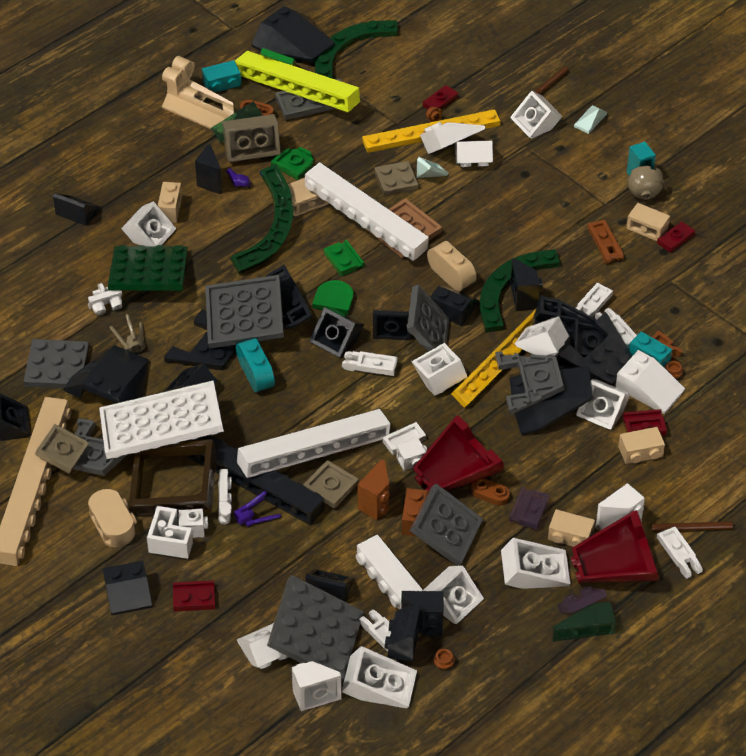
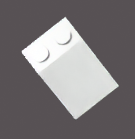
[420,122,486,154]
[616,350,685,414]
[501,538,570,589]
[342,646,417,708]

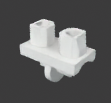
[88,283,122,316]

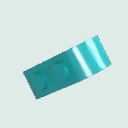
[236,338,275,392]

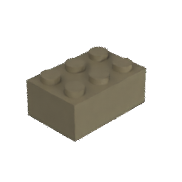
[222,114,281,162]

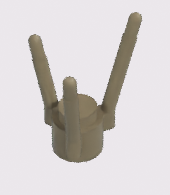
[110,314,146,354]

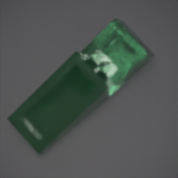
[210,101,263,143]

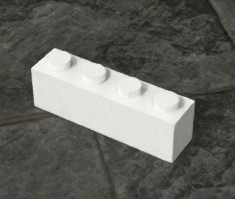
[356,535,423,610]

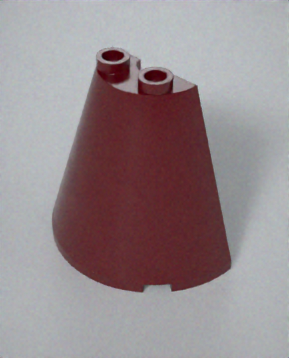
[413,415,505,492]
[571,510,660,584]

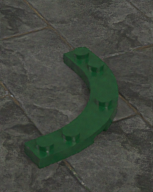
[315,20,398,79]
[230,164,293,274]
[480,249,560,333]

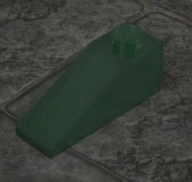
[552,602,616,642]

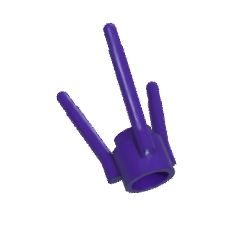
[233,491,281,527]

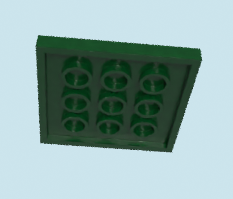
[108,245,188,291]

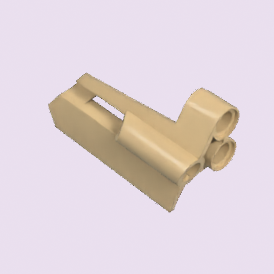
[162,56,235,135]

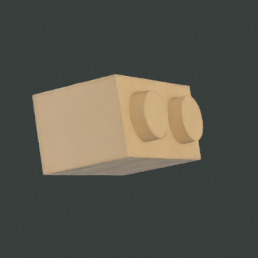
[158,182,182,224]
[626,203,670,241]
[618,427,665,464]
[548,509,595,547]

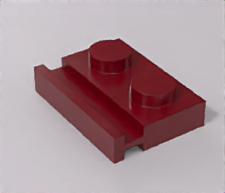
[622,409,667,436]
[173,580,215,612]

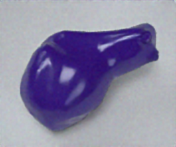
[226,168,251,188]

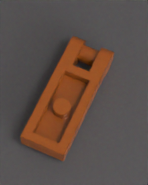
[587,220,623,264]

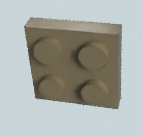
[374,161,418,196]
[35,424,89,474]
[303,460,359,509]

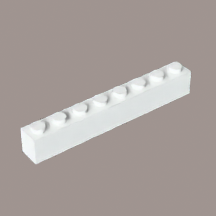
[305,162,429,261]
[237,409,390,478]

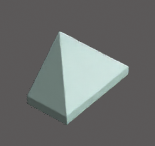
[574,105,607,134]
[417,157,449,178]

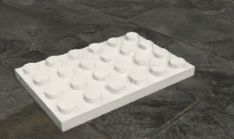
[99,381,224,459]

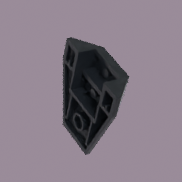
[251,6,335,62]
[265,264,313,330]
[531,296,606,368]
[63,345,149,403]
[509,367,594,436]

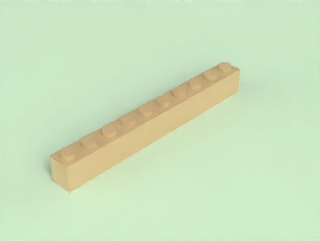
[0,397,71,566]

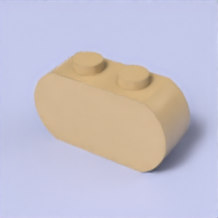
[288,178,329,216]
[427,241,476,291]
[88,489,136,547]

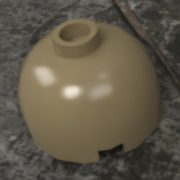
[627,166,663,200]

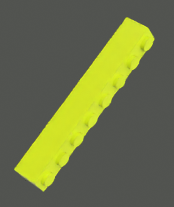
[235,51,360,112]

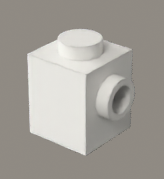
[397,438,427,471]
[179,509,208,538]

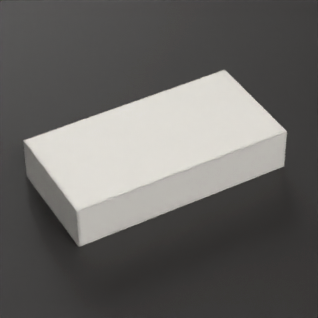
[383,422,426,455]

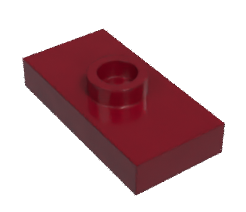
[422,85,458,110]
[657,221,695,253]

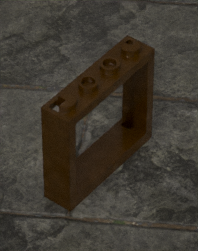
[129,439,217,517]

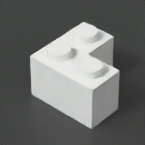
[147,506,193,559]

